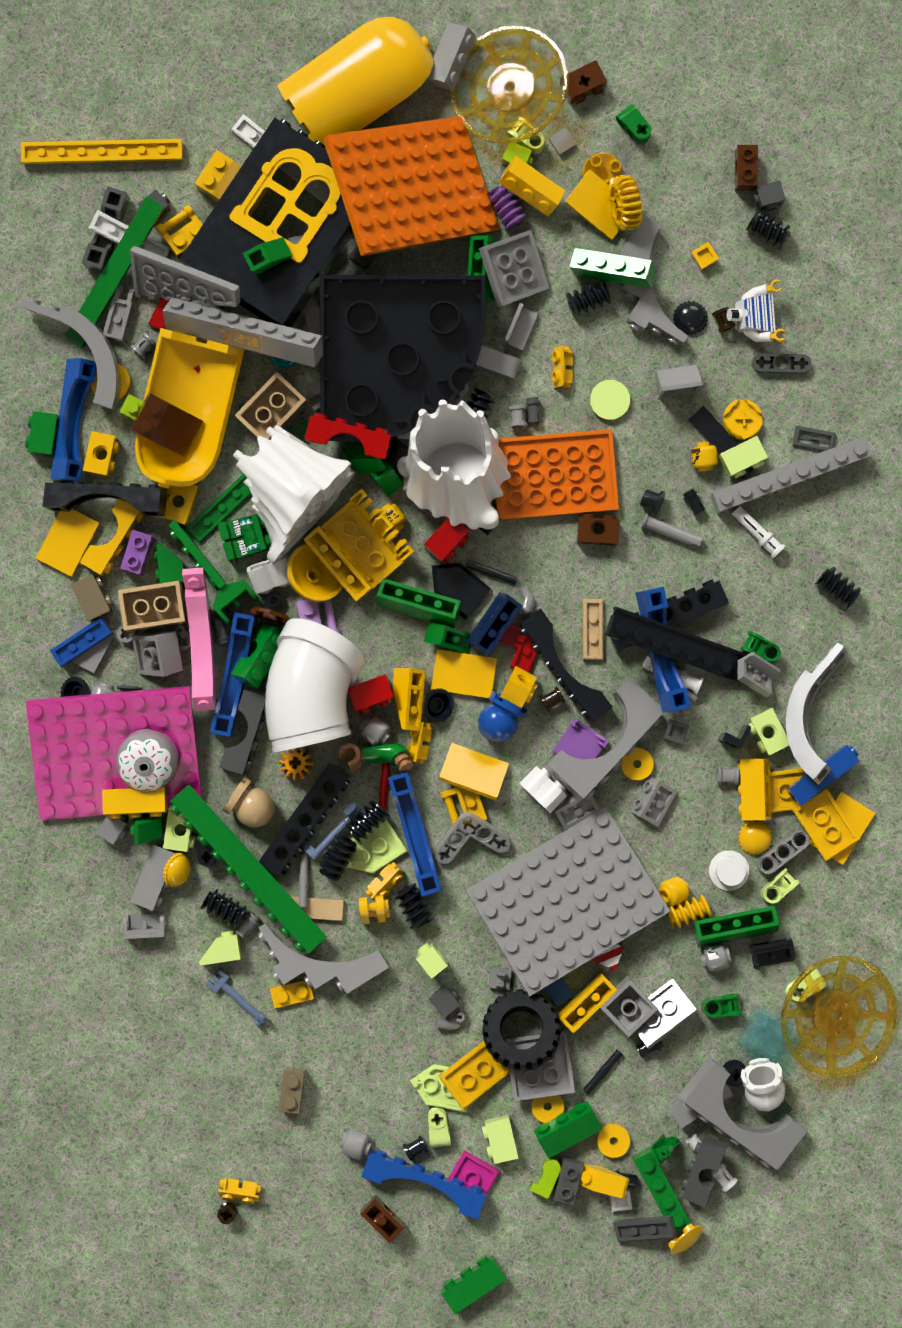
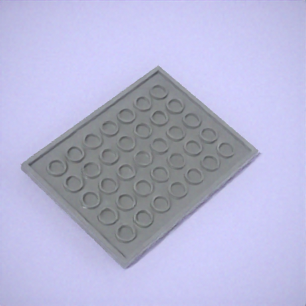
[466,807,670,997]

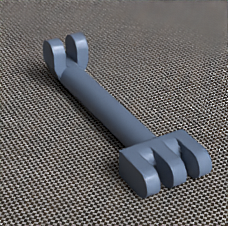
[304,802,365,860]
[206,968,268,1027]

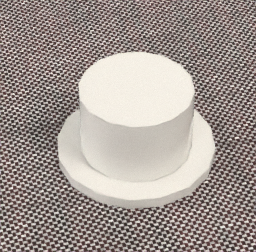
[709,851,749,891]

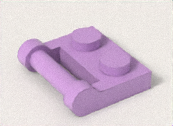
[296,598,340,634]

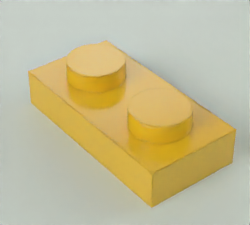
[270,980,314,1009]

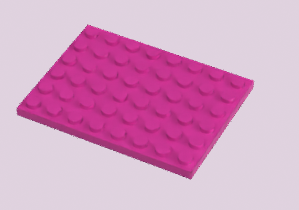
[25,686,202,820]

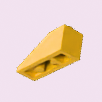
[392,668,425,731]

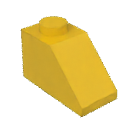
[579,1164,629,1199]

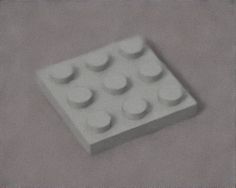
[479,230,549,307]
[505,1031,575,1101]

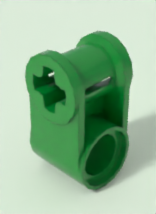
[615,104,651,145]
[740,631,781,663]
[701,993,742,1018]

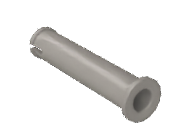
[641,513,702,549]

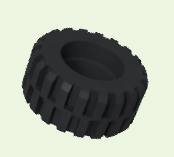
[482,989,561,1071]

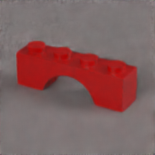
[305,413,391,460]

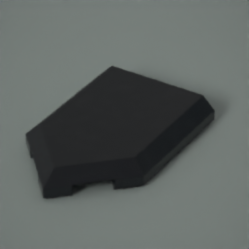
[432,563,491,620]

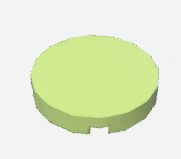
[590,380,630,420]

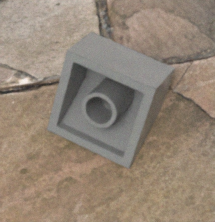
[655,363,702,398]
[132,630,183,677]
[600,976,658,1037]

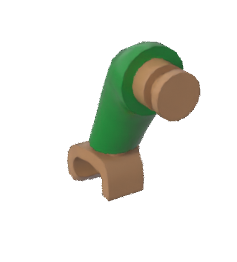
[337,743,413,774]

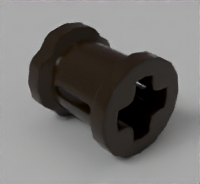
[712,307,736,333]
[539,686,565,711]
[217,1202,237,1224]

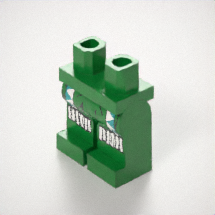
[217,514,271,562]

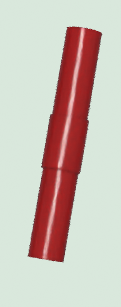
[379,763,390,810]

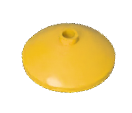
[287,544,343,602]

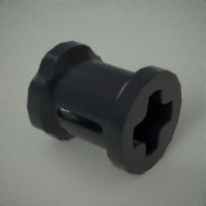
[402,1135,429,1161]

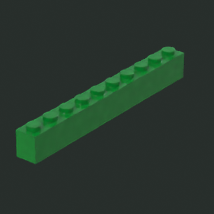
[169,785,327,954]

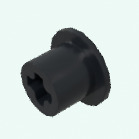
[640,489,665,516]
[723,1060,746,1086]

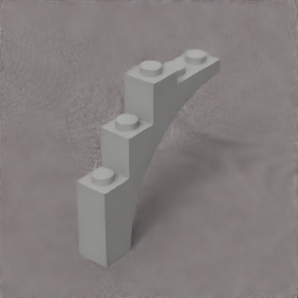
[619,215,688,346]
[258,923,389,994]

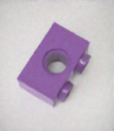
[120,530,155,576]

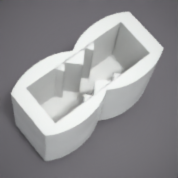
[247,555,290,594]
[519,766,567,813]

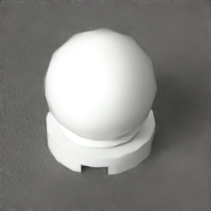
[741,1058,785,1112]

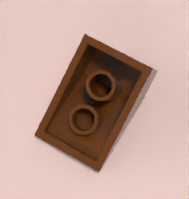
[130,392,203,457]

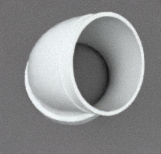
[265,619,365,752]

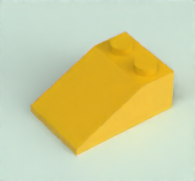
[195,150,269,217]

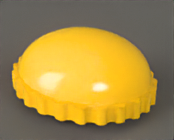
[738,820,773,856]
[163,852,191,887]

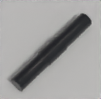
[466,559,518,585]
[582,1049,623,1095]

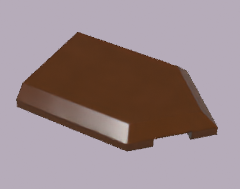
[250,607,291,625]

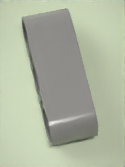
[475,346,521,380]
[756,831,810,874]

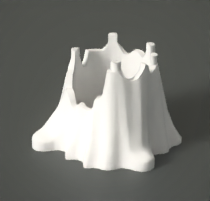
[397,400,511,530]
[233,425,355,564]

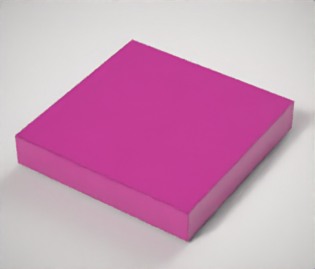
[448,1150,500,1195]

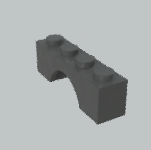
[82,186,130,273]
[219,690,266,775]

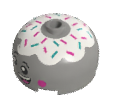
[116,729,179,792]

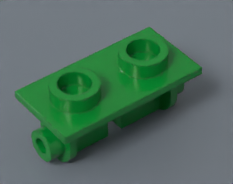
[650,1134,680,1167]

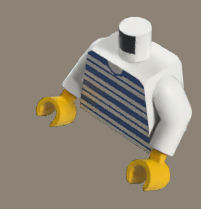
[727,279,786,343]

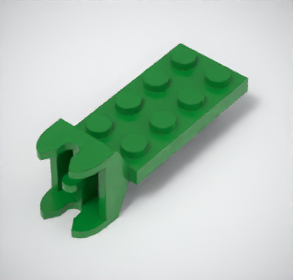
[169,520,260,625]

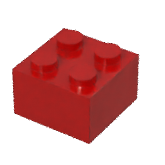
[424,518,470,564]
[348,674,395,714]

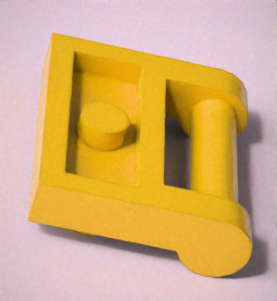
[155,205,203,257]
[440,787,487,827]

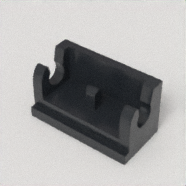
[749,938,795,968]

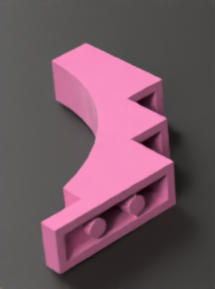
[182,568,216,711]

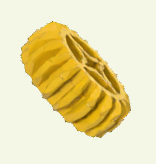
[608,175,643,231]

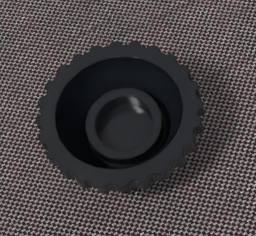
[673,301,708,335]
[60,677,90,697]
[422,688,454,723]

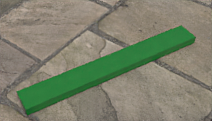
[65,196,165,347]
[186,417,308,543]

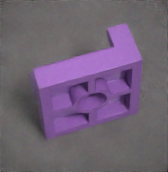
[552,718,609,759]

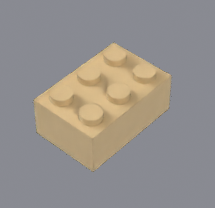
[235,372,308,440]
[118,581,188,632]

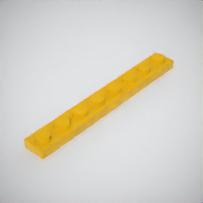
[21,139,183,164]

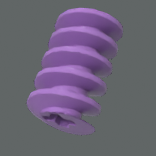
[487,185,526,231]

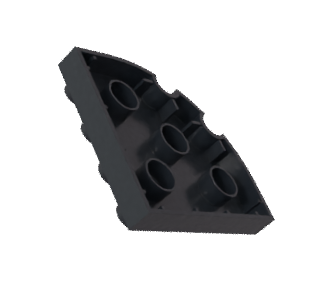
[320,275,485,442]

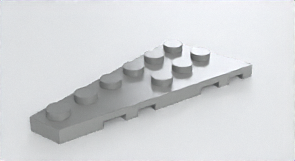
[130,246,240,307]

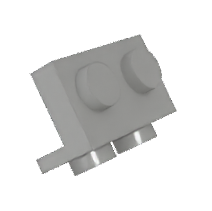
[738,652,780,698]

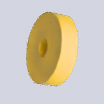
[621,748,654,780]
[531,1095,564,1123]
[597,1124,630,1158]

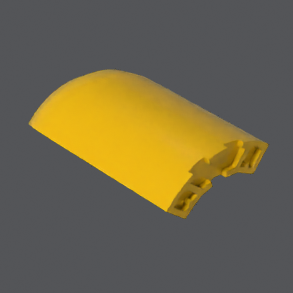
[277,17,434,149]
[135,328,245,489]

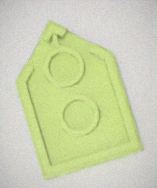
[346,817,407,873]
[410,1064,468,1113]

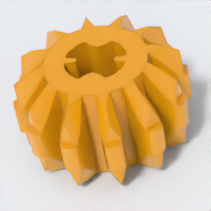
[278,748,313,780]

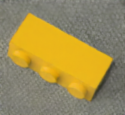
[498,156,565,217]
[738,758,772,821]
[102,787,167,819]
[558,972,618,1033]

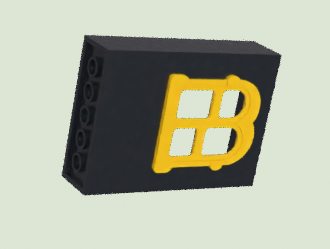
[180,117,354,327]

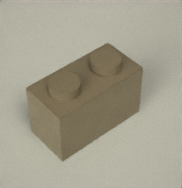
[70,574,114,622]
[278,1067,306,1114]

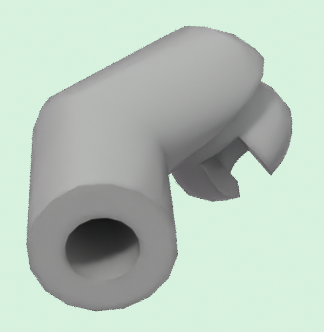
[519,586,535,617]
[436,1012,466,1030]

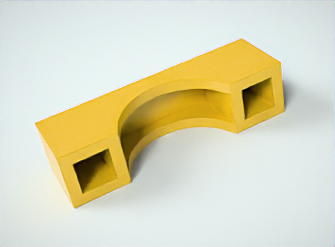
[80,499,145,576]

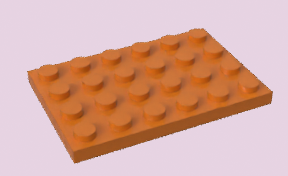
[496,429,619,520]

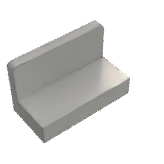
[504,303,538,351]

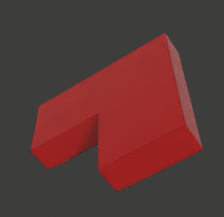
[499,624,537,673]

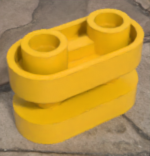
[359,896,390,924]

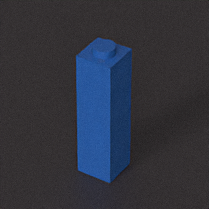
[786,745,859,806]

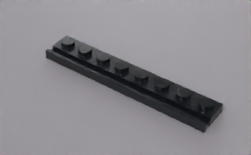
[605,607,748,685]

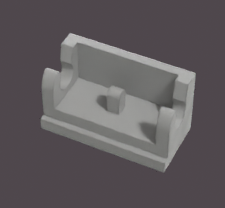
[123,913,167,939]

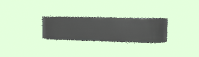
[752,353,812,374]

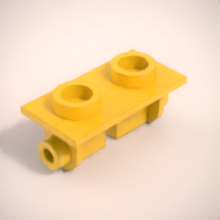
[551,345,573,388]
[407,722,433,764]
[365,862,406,901]
[218,1178,261,1204]

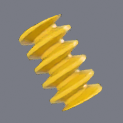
[668,895,712,930]

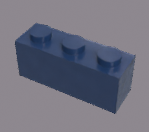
[466,592,523,656]

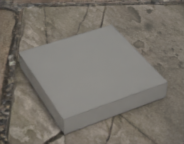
[67,619,114,674]

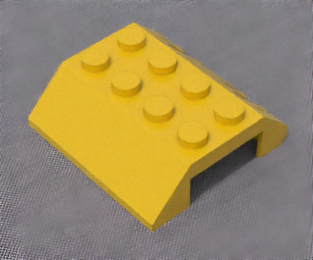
[303,489,415,601]

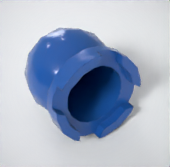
[478,691,528,743]

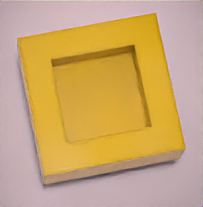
[691,242,719,270]

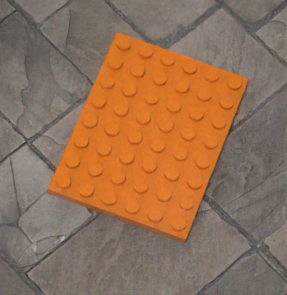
[323,116,500,256]

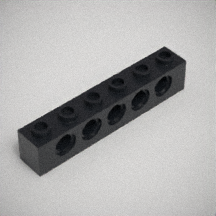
[609,579,729,652]
[259,762,351,876]

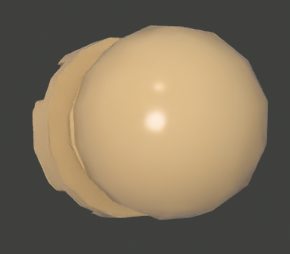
[222,777,275,828]

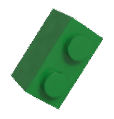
[25,411,59,457]

